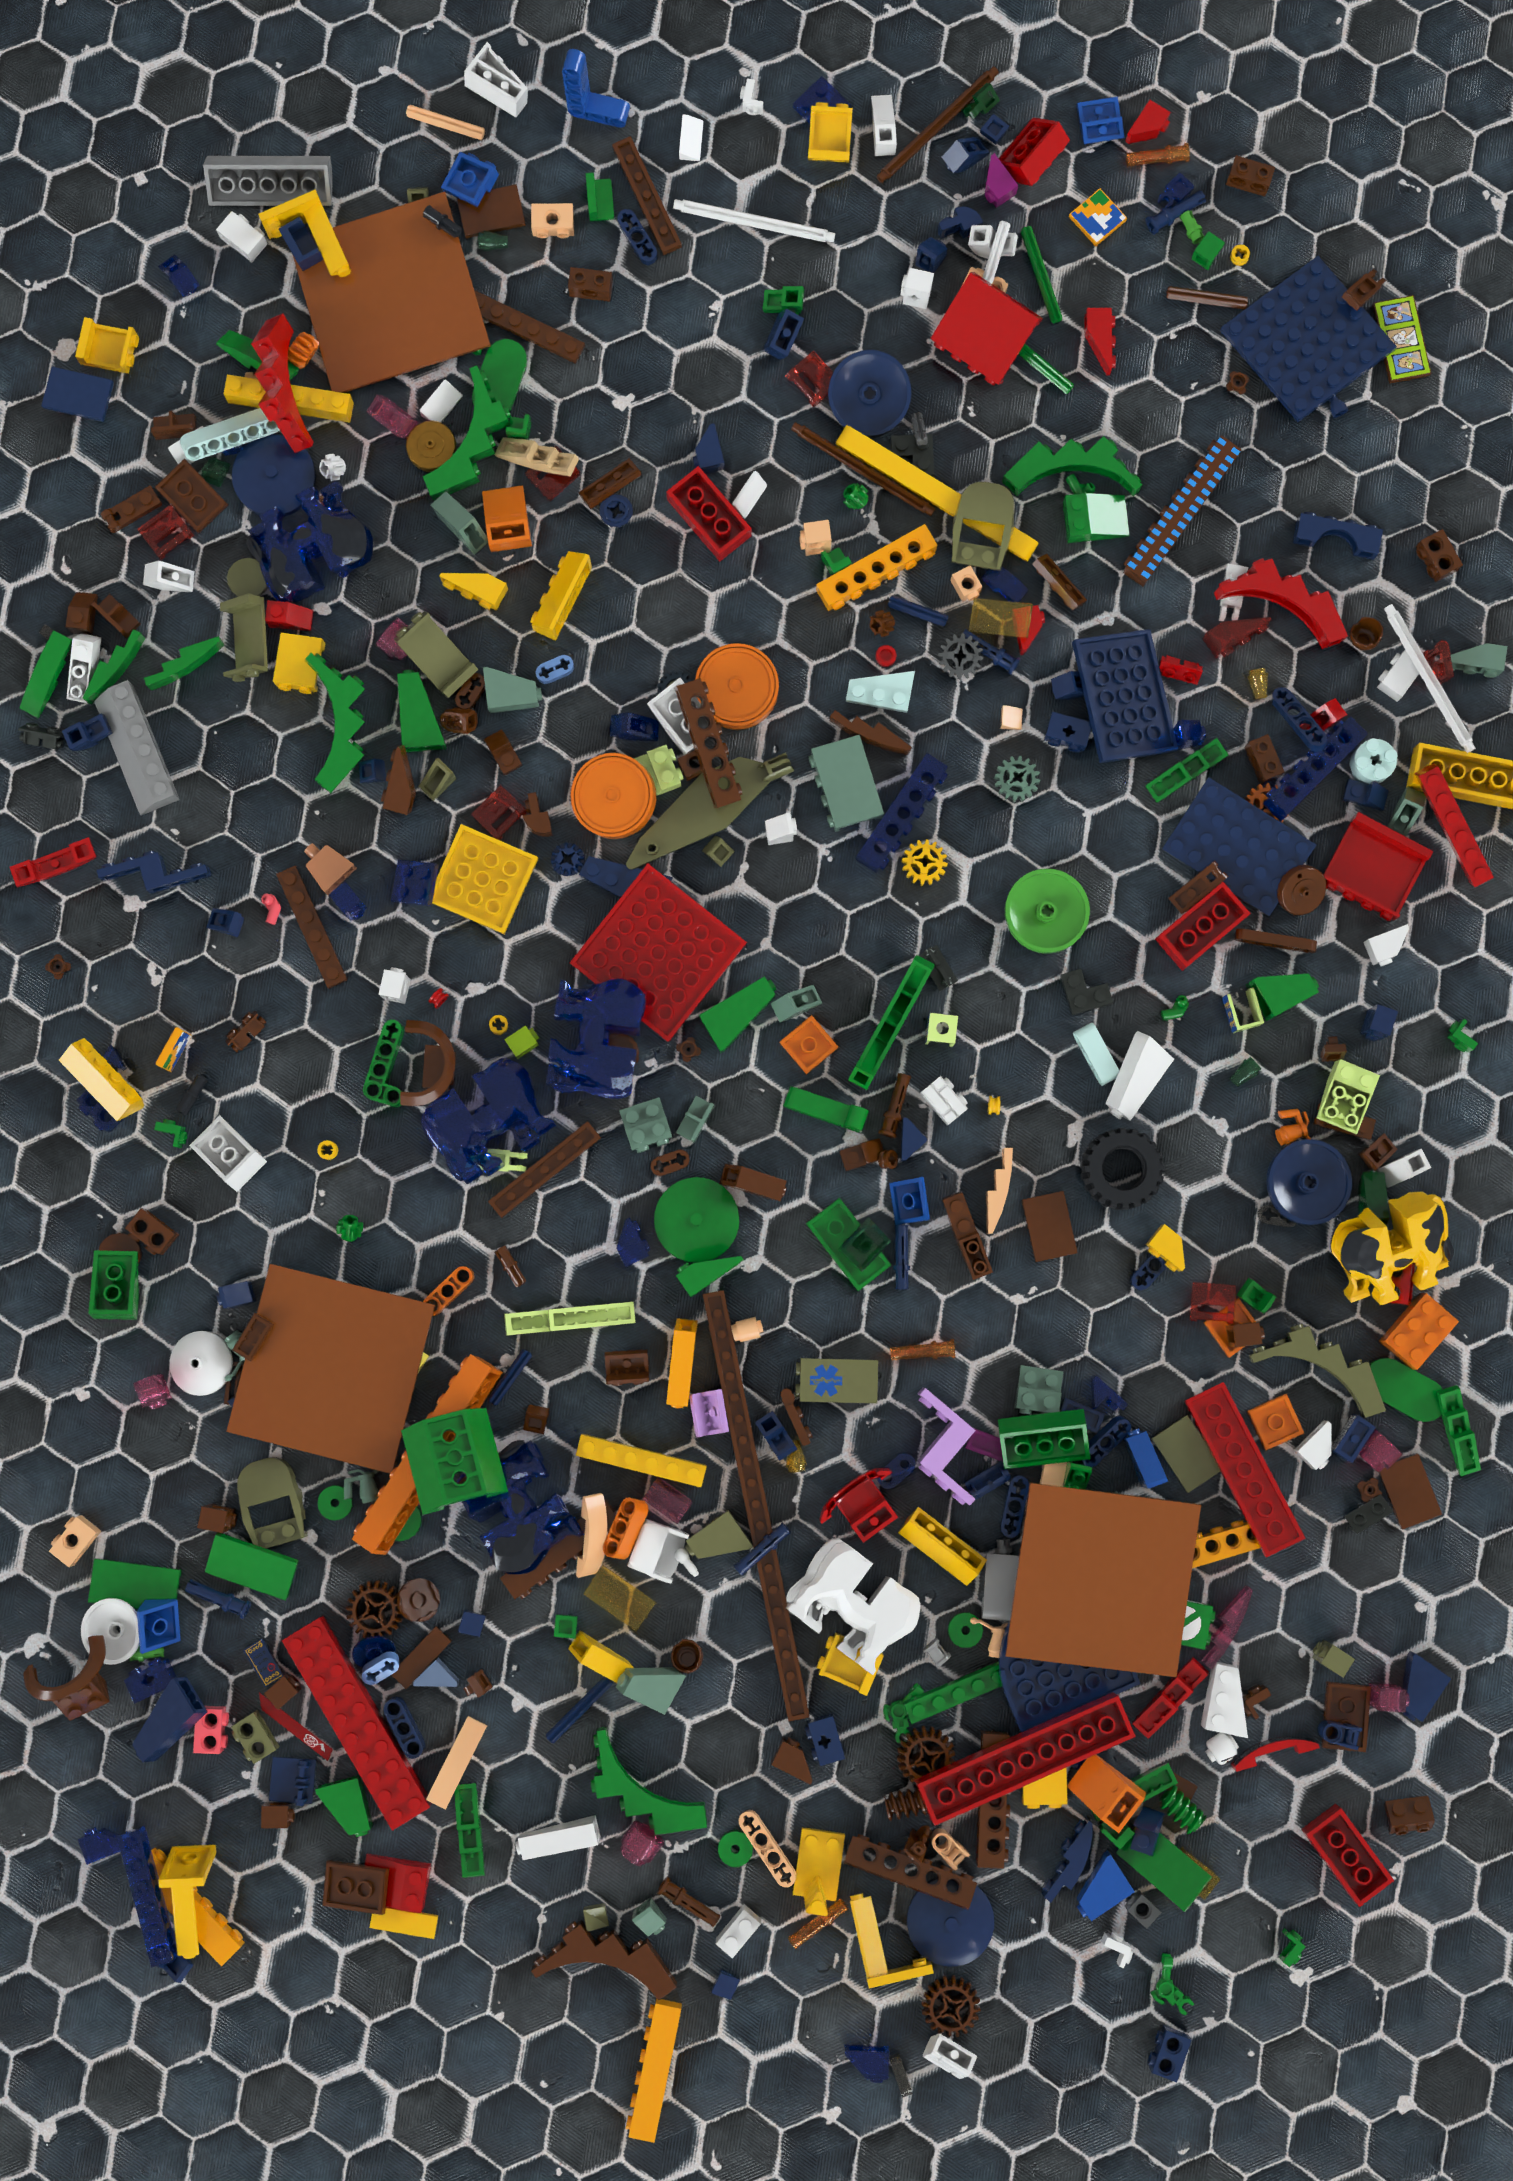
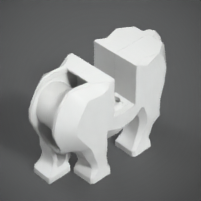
[786,1538,920,1675]

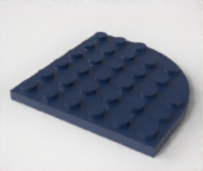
[999,1621,1141,1733]

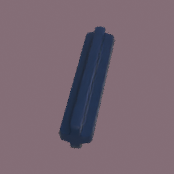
[888,595,948,626]
[488,1349,532,1406]

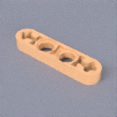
[739,1810,797,1887]

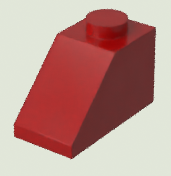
[1125,100,1171,144]
[265,600,313,631]
[1012,605,1045,655]
[1300,698,1347,739]

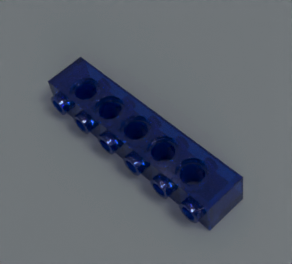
[1263,716,1368,822]
[856,753,948,873]
[117,1826,178,1968]

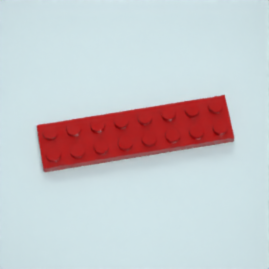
[1184,1382,1306,1558]

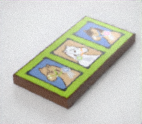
[1372,295,1431,384]

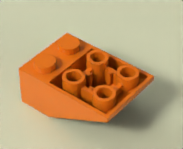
[482,485,532,552]
[1067,1754,1146,1833]

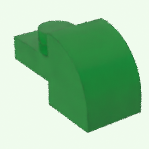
[763,286,804,314]

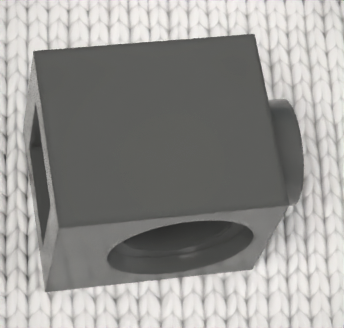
[1125,1890,1162,1929]

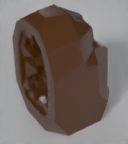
[440,708,478,734]

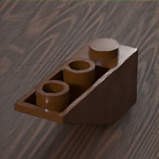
[381,745,416,815]

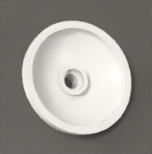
[170,1331,233,1396]
[81,1598,139,1665]

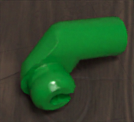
[1065,474,1095,494]
[1161,995,1189,1021]

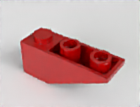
[1084,308,1116,376]

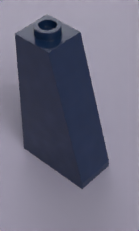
[132,1677,208,1763]

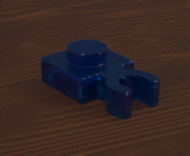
[1157,173,1195,208]

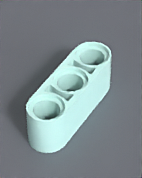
[1073,1022,1119,1086]

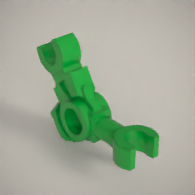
[883,1683,924,1743]
[1150,1953,1194,2015]

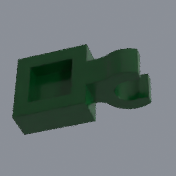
[962,83,1000,119]

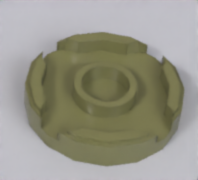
[227,558,270,597]

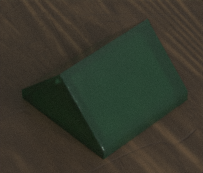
[838,1217,891,1272]

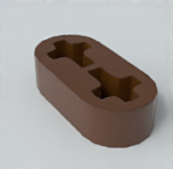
[455,673,485,709]
[651,1150,690,1176]

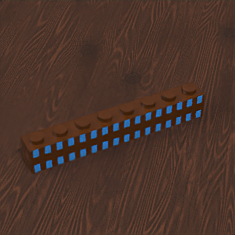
[1123,435,1242,587]

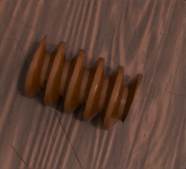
[884,1787,927,1821]

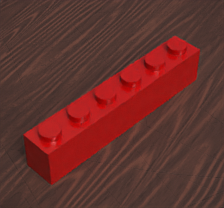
[1414,763,1494,887]

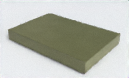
[1151,1415,1220,1493]

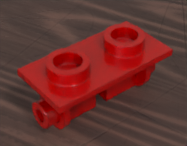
[1159,655,1203,685]

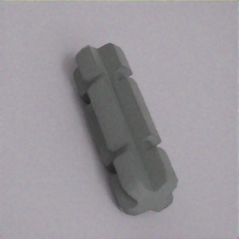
[911,412,928,446]

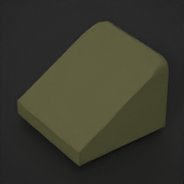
[407,187,429,203]
[702,836,735,867]

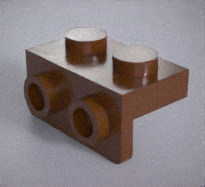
[605,1349,649,1386]
[1384,1796,1435,1835]

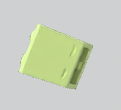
[1317,1059,1380,1134]

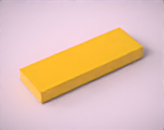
[369,1906,439,1939]

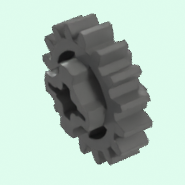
[938,633,984,680]

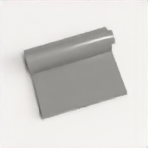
[981,1553,1019,1621]

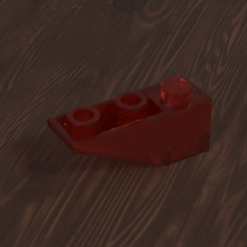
[1202,617,1272,659]

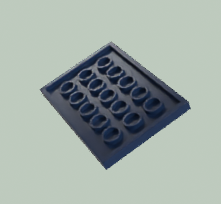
[1072,629,1178,763]
[1162,777,1316,916]

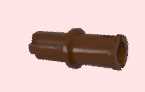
[494,1246,526,1287]

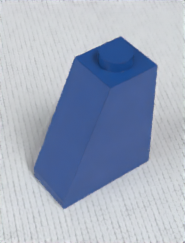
[1124,1428,1168,1489]
[1076,1850,1135,1921]

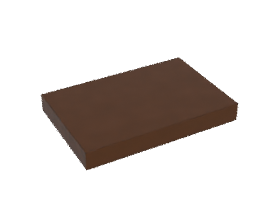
[456,184,526,239]
[155,458,228,533]
[1021,1191,1078,1262]
[1377,1453,1442,1530]
[1321,1681,1371,1752]
[322,1860,389,1915]

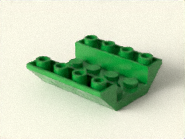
[401,1408,508,1515]

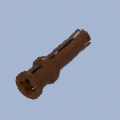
[878,1073,911,1139]
[657,1876,720,1927]

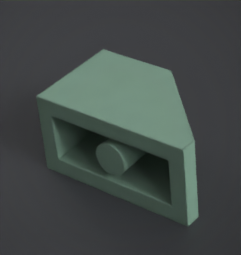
[1387,786,1426,837]
[771,985,822,1022]
[632,1897,667,1936]

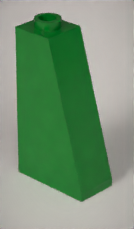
[397,670,447,752]
[699,976,777,1053]

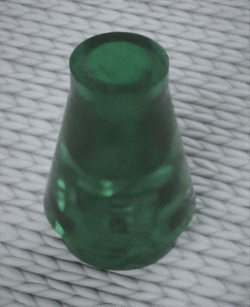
[478,230,508,252]
[1230,1057,1261,1087]

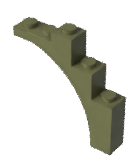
[1249,1324,1386,1418]

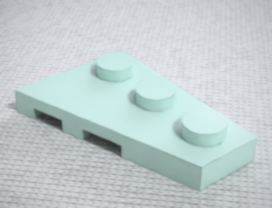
[846,671,915,713]

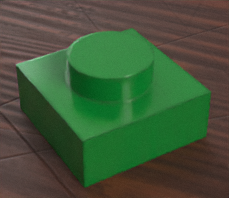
[554,1614,578,1639]

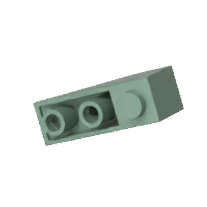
[1436,643,1508,678]

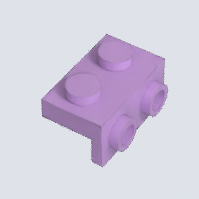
[689,1389,729,1437]

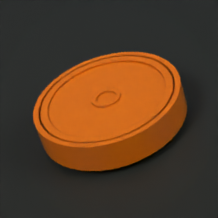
[695,643,779,730]
[571,753,656,839]

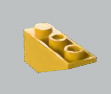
[439,573,508,610]

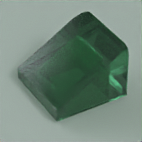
[202,456,230,487]

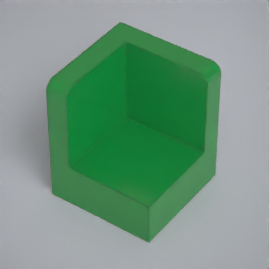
[1191,231,1225,270]
[505,414,531,440]
[821,548,852,576]
[1098,1822,1135,1849]

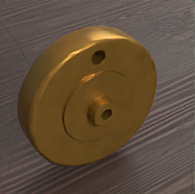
[406,421,457,472]

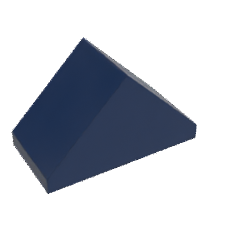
[900,1117,928,1162]

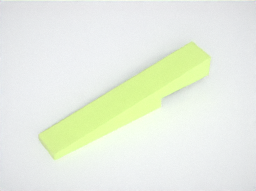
[504,1302,635,1336]

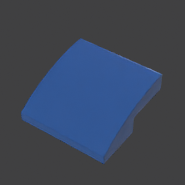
[1076,97,1125,144]

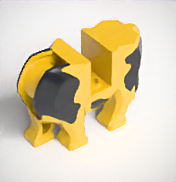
[1330,1192,1454,1305]

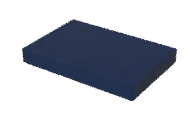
[41,367,114,422]

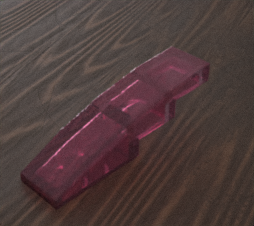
[1201,1585,1253,1669]

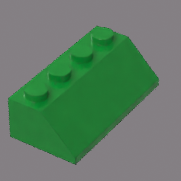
[998,1409,1090,1469]

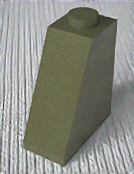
[685,1510,753,1559]

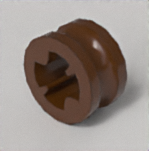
[878,1150,898,1169]

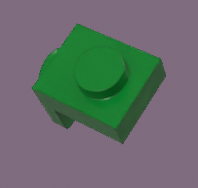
[1447,1019,1478,1052]
[154,1119,187,1148]
[1237,1278,1276,1314]
[1278,1928,1306,1968]

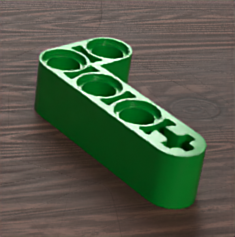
[363,1020,404,1107]
[783,1086,869,1133]

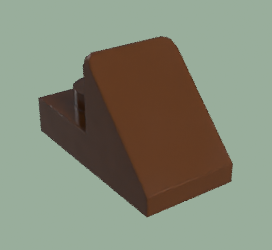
[484,729,523,776]
[1358,1133,1398,1171]
[839,1138,883,1171]

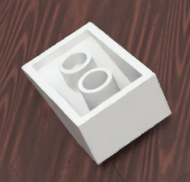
[647,678,709,755]
[189,1115,267,1192]

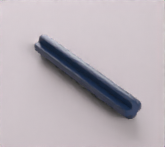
[546,1676,613,1744]

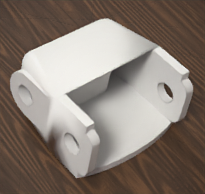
[627,1519,689,1584]

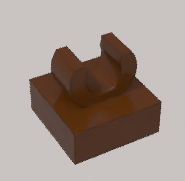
[1320,1036,1347,1062]
[463,1669,493,1698]

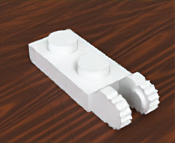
[1219,564,1248,624]

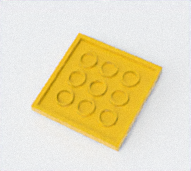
[427,824,539,935]

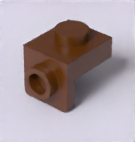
[1242,1684,1271,1720]

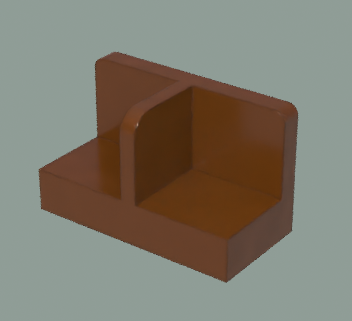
[151,411,197,440]
[91,594,141,639]

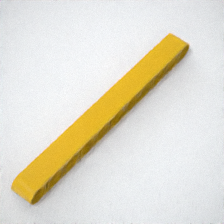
[835,425,1039,562]

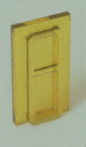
[969,598,1033,638]
[583,1565,656,1631]

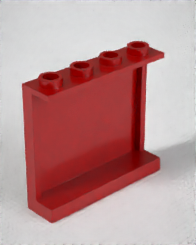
[930,272,1043,386]
[1323,812,1434,921]

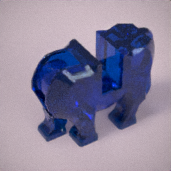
[546,978,646,1099]
[421,1058,556,1184]

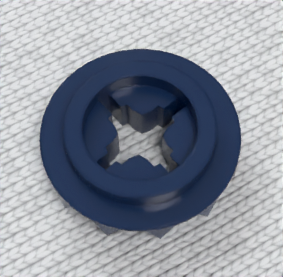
[599,494,633,528]
[551,842,585,876]

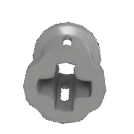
[923,1638,951,1667]

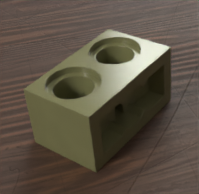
[1312,1639,1355,1678]
[231,1709,280,1764]

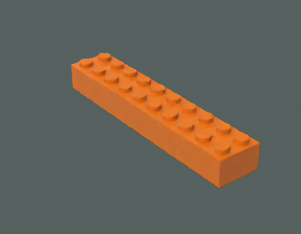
[352,1354,503,1555]

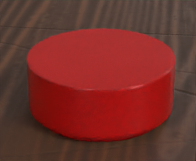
[875,645,897,667]

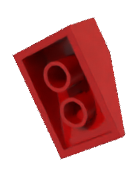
[365,1854,431,1913]

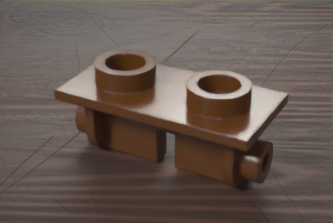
[225,1010,266,1052]
[904,1825,932,1865]

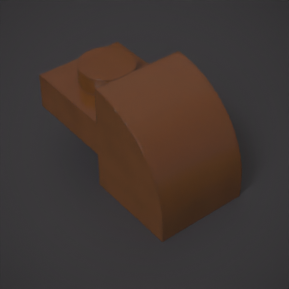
[523,792,553,837]

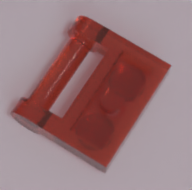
[786,351,833,407]
[525,445,581,501]
[137,505,194,560]
[1423,640,1454,685]
[471,785,527,840]
[1190,1282,1237,1324]

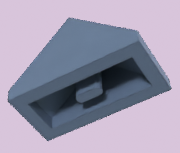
[413,1657,459,1687]

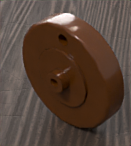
[1277,865,1326,916]

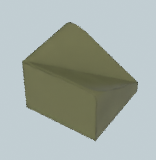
[583,1903,609,1932]

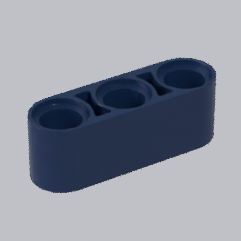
[383,1696,425,1759]

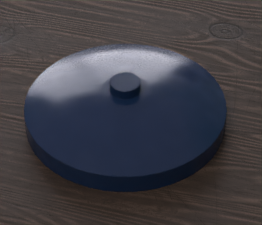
[828,350,911,436]
[232,435,316,518]
[1267,1139,1352,1225]
[907,1878,994,1967]

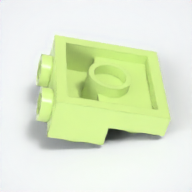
[634,745,684,796]

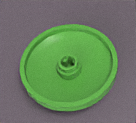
[1005,869,1090,953]

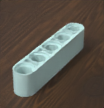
[180,408,280,461]

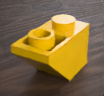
[1146,1224,1185,1272]

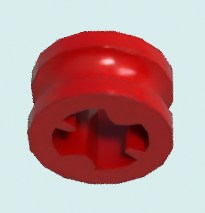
[428,988,449,1009]

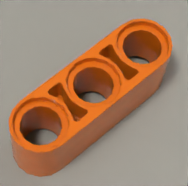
[423,1266,474,1316]
[603,1497,648,1560]

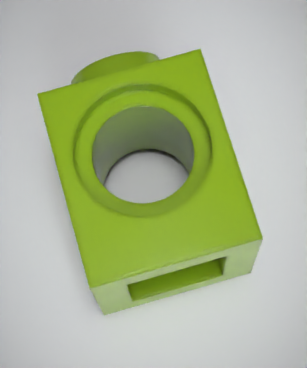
[504,1025,539,1059]

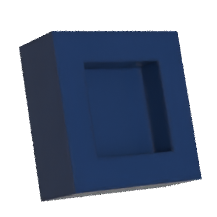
[980,114,1009,145]

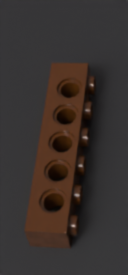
[674,678,743,809]
[976,1730,1011,1869]
[844,1834,977,1910]

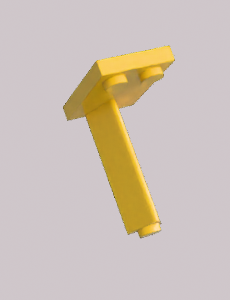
[258,190,351,277]
[793,1827,845,1916]
[158,1845,216,1959]
[850,1893,934,1988]

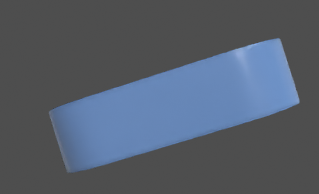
[536,655,574,684]
[362,1652,399,1685]

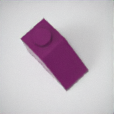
[984,153,1018,208]

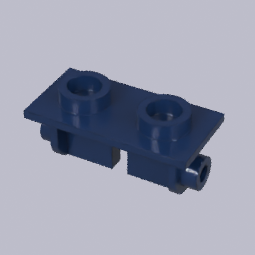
[964,1461,1011,1501]

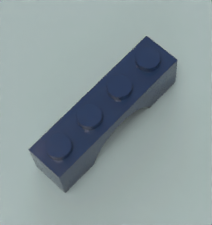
[1292,512,1383,560]

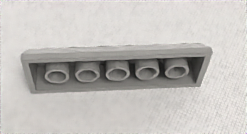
[203,156,333,206]
[94,680,180,816]

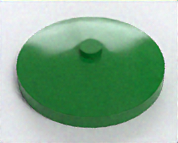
[654,1177,739,1263]

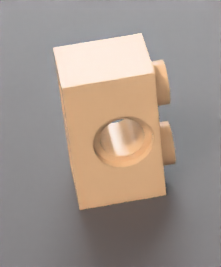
[531,203,574,238]
[49,1515,101,1567]

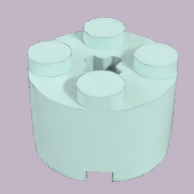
[1349,738,1398,784]

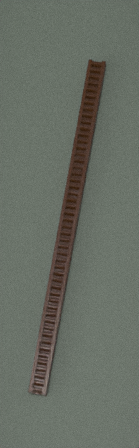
[703,1290,810,1721]

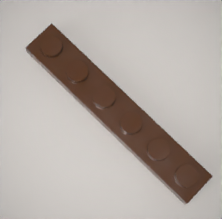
[612,136,682,256]
[474,290,585,364]
[276,866,348,989]
[488,1121,601,1218]

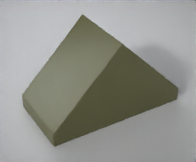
[418,758,457,801]

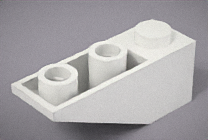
[871,95,897,156]
[66,633,101,703]

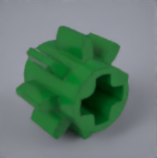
[843,483,868,510]
[336,1215,363,1241]

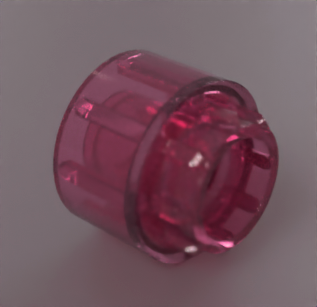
[376,617,408,660]
[1359,1429,1403,1472]
[620,1821,664,1866]

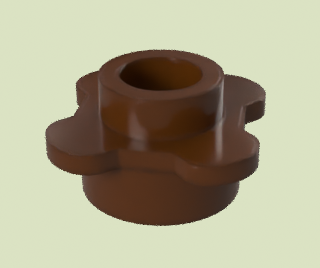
[1226,371,1249,395]
[45,954,71,980]
[676,1037,701,1062]
[1357,1478,1382,1502]

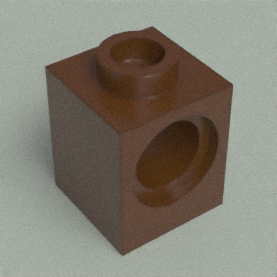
[677,750,702,781]
[264,1673,301,1710]
[261,1802,295,1828]

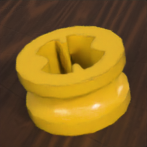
[1230,244,1250,266]
[489,1015,508,1035]
[988,1096,1000,1115]
[317,1140,338,1160]

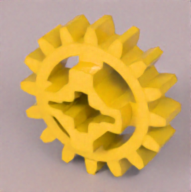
[902,839,948,886]

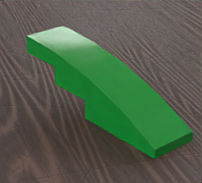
[216,330,299,380]
[20,630,72,718]
[83,630,145,705]
[144,636,224,691]
[1146,738,1229,803]
[1437,1385,1481,1476]
[1090,1763,1178,1821]
[455,1783,485,1878]

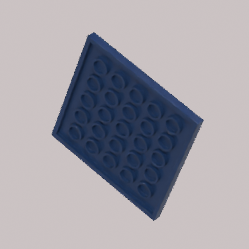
[1220,256,1397,422]

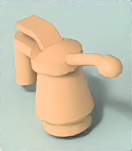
[970,1617,1008,1658]

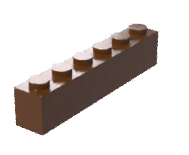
[500,1500,617,1599]

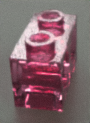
[366,394,418,439]
[133,1374,172,1410]
[1370,1683,1409,1712]

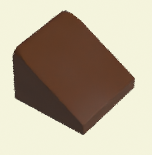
[523,1404,549,1435]

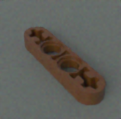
[1234,929,1317,953]

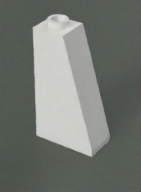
[1106,1031,1174,1121]
[515,1815,601,1860]

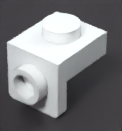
[740,79,763,115]
[1101,1932,1133,1968]

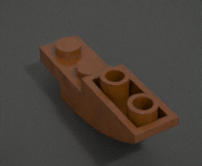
[942,1191,993,1280]

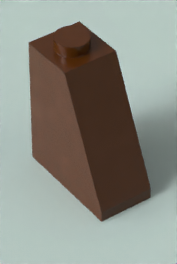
[719,1164,786,1201]

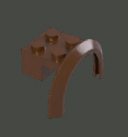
[400,1020,456,1106]
[23,1635,110,1721]

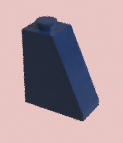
[1399,1651,1451,1722]

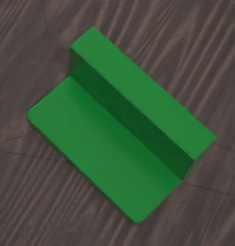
[586,172,614,221]

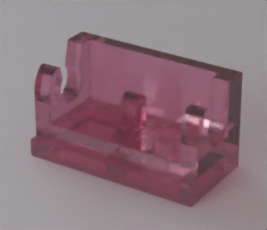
[643,1477,693,1524]

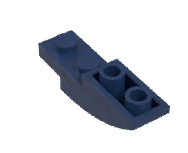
[1042,1817,1093,1903]

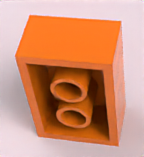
[1379,1293,1459,1370]

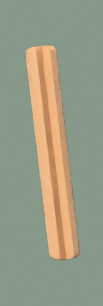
[406,105,485,140]

